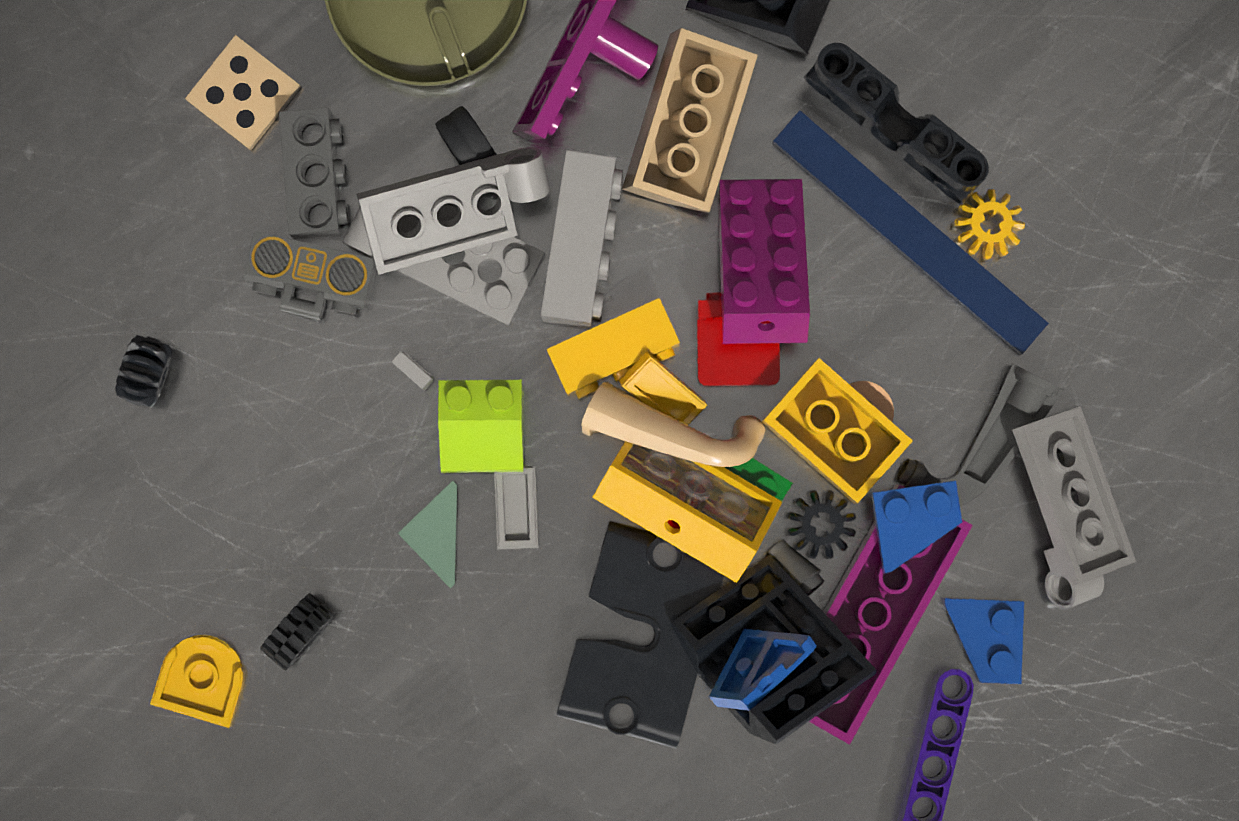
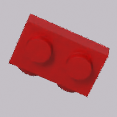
[697,292,780,386]

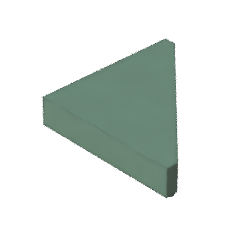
[398,481,458,588]

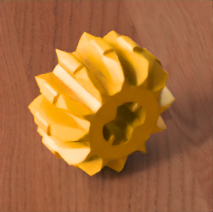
[953,189,1025,260]

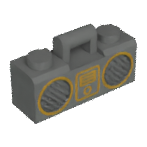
[243,230,377,320]

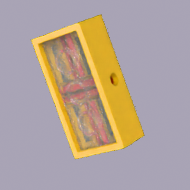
[592,441,782,583]

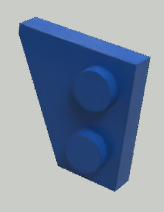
[871,481,962,573]
[943,598,1024,684]
[709,629,817,711]

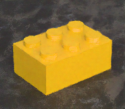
[762,358,913,504]

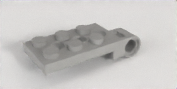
[356,147,550,275]

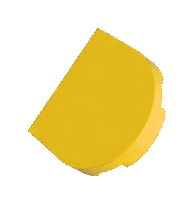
[150,635,245,728]

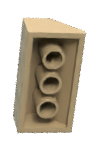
[622,28,758,213]

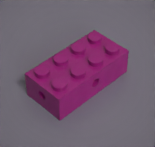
[718,179,810,344]

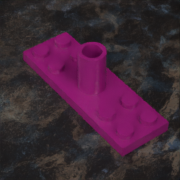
[512,0,659,140]

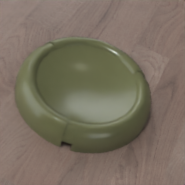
[325,0,527,87]

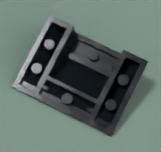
[671,555,876,744]

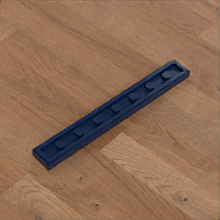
[772,110,1049,355]

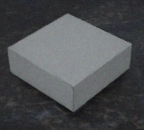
[392,351,435,391]

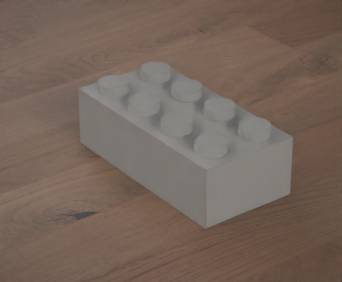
[541,150,623,329]

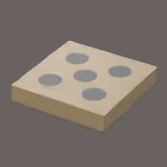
[185,35,301,150]

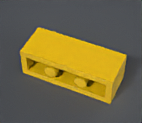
[547,298,680,400]

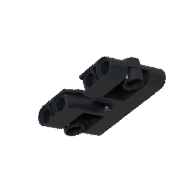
[804,42,989,205]
[556,520,724,749]

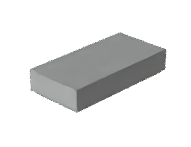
[494,466,539,550]

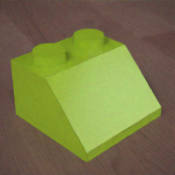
[438,380,524,473]

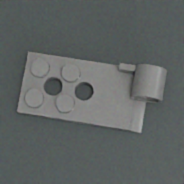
[342,181,545,326]
[1012,406,1136,610]

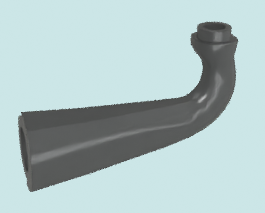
[897,363,1064,506]

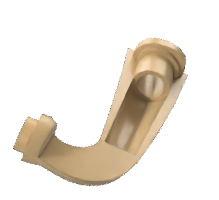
[581,381,765,467]

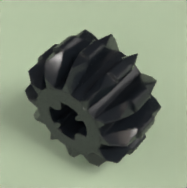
[115,335,172,407]
[786,490,856,559]

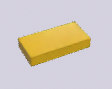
[619,351,707,425]

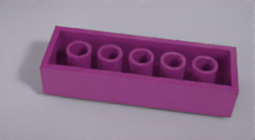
[809,484,973,745]

